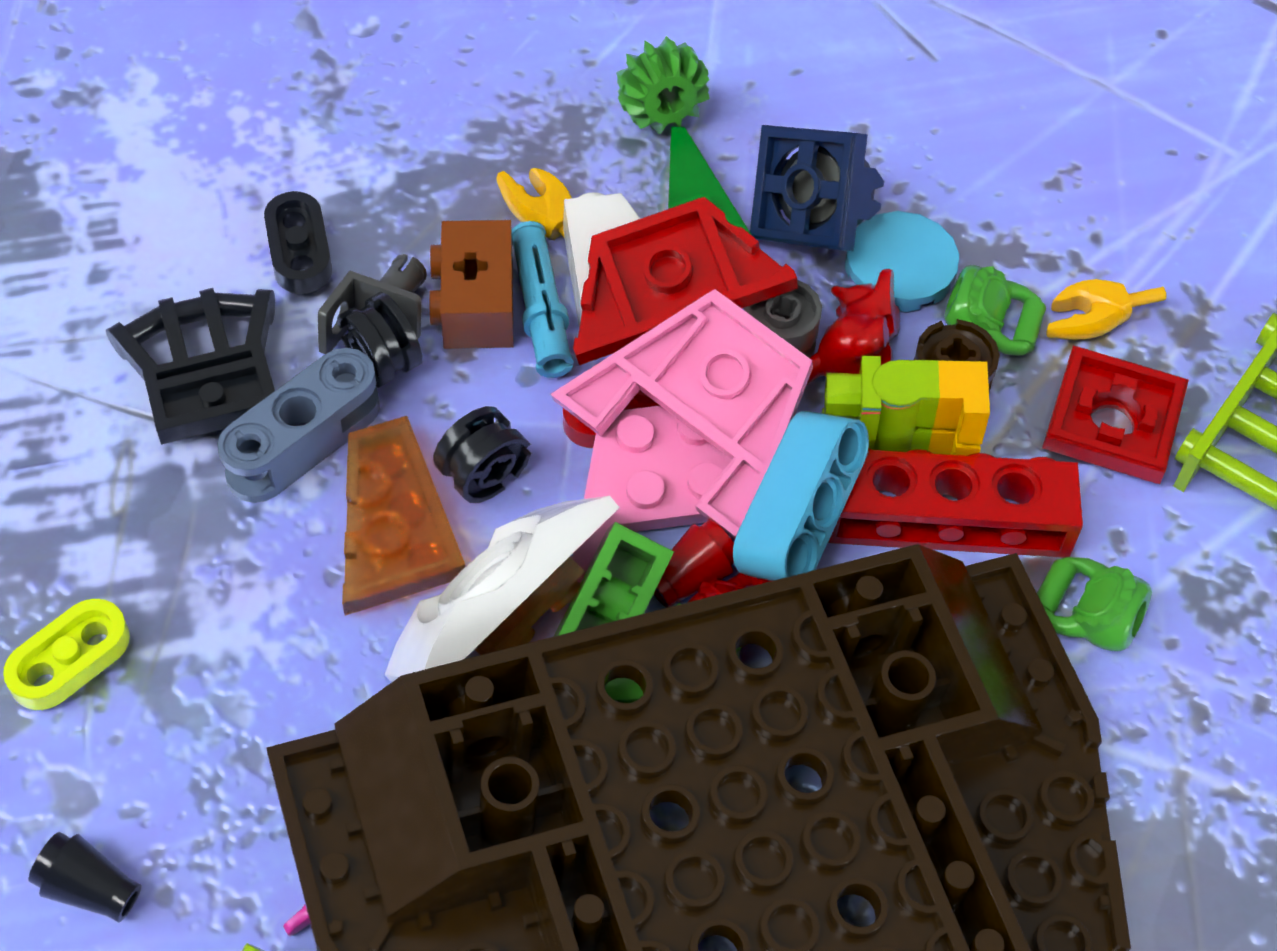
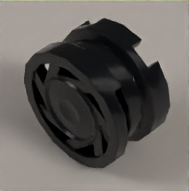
[337,292,422,388]
[433,406,531,503]

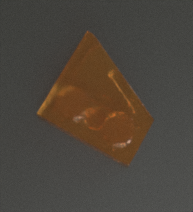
[474,555,585,655]

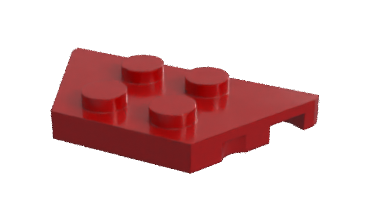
[573,197,798,365]

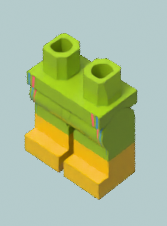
[821,356,990,456]

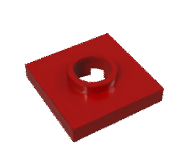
[1042,345,1189,484]

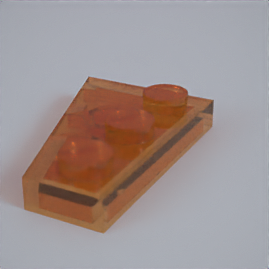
[342,416,466,616]

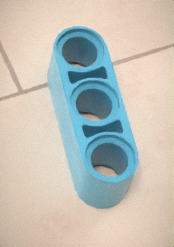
[733,411,869,581]

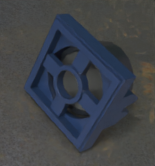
[750,125,884,251]

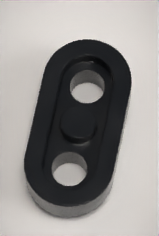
[264,191,332,294]

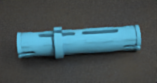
[512,221,574,378]

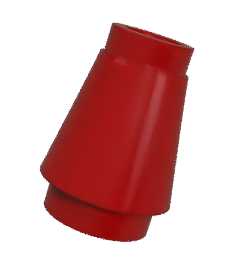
[653,519,734,608]

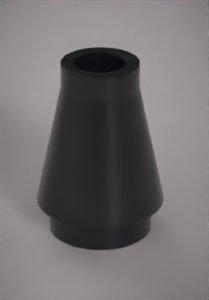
[28,832,142,923]

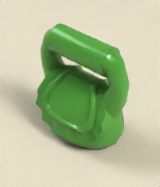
[944,265,1046,356]
[1037,557,1152,651]

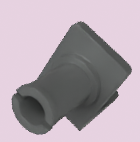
[318,254,427,354]

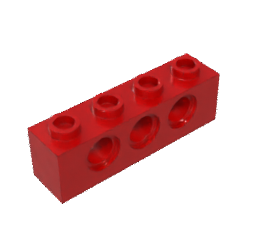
[828,448,1083,558]

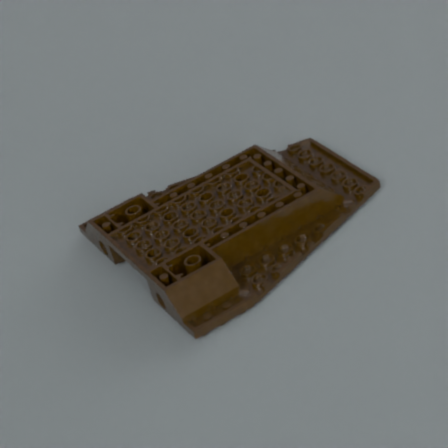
[266,544,1131,951]

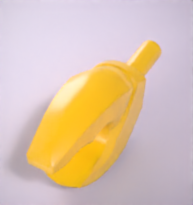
[496,168,572,240]
[1046,279,1166,340]

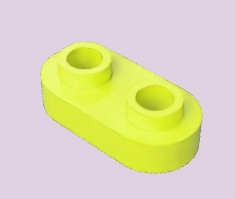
[3,599,130,710]

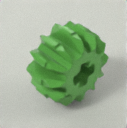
[616,36,710,135]

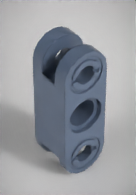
[217,348,380,503]

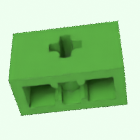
[553,522,674,637]

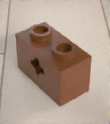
[429,220,514,349]

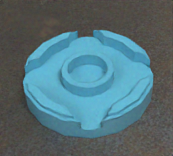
[844,211,960,312]

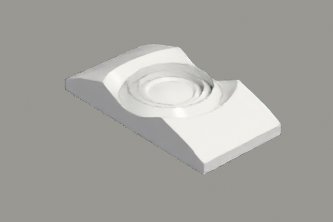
[385,496,620,682]

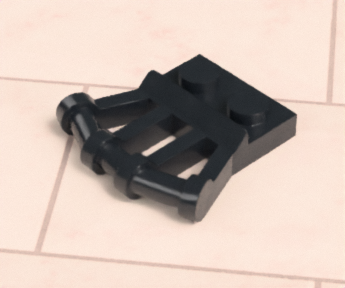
[105,288,275,445]

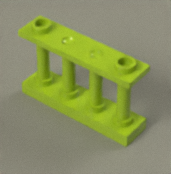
[1173,312,1277,510]

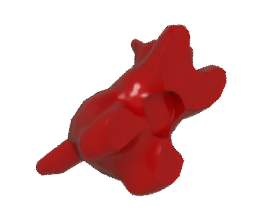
[806,269,900,386]

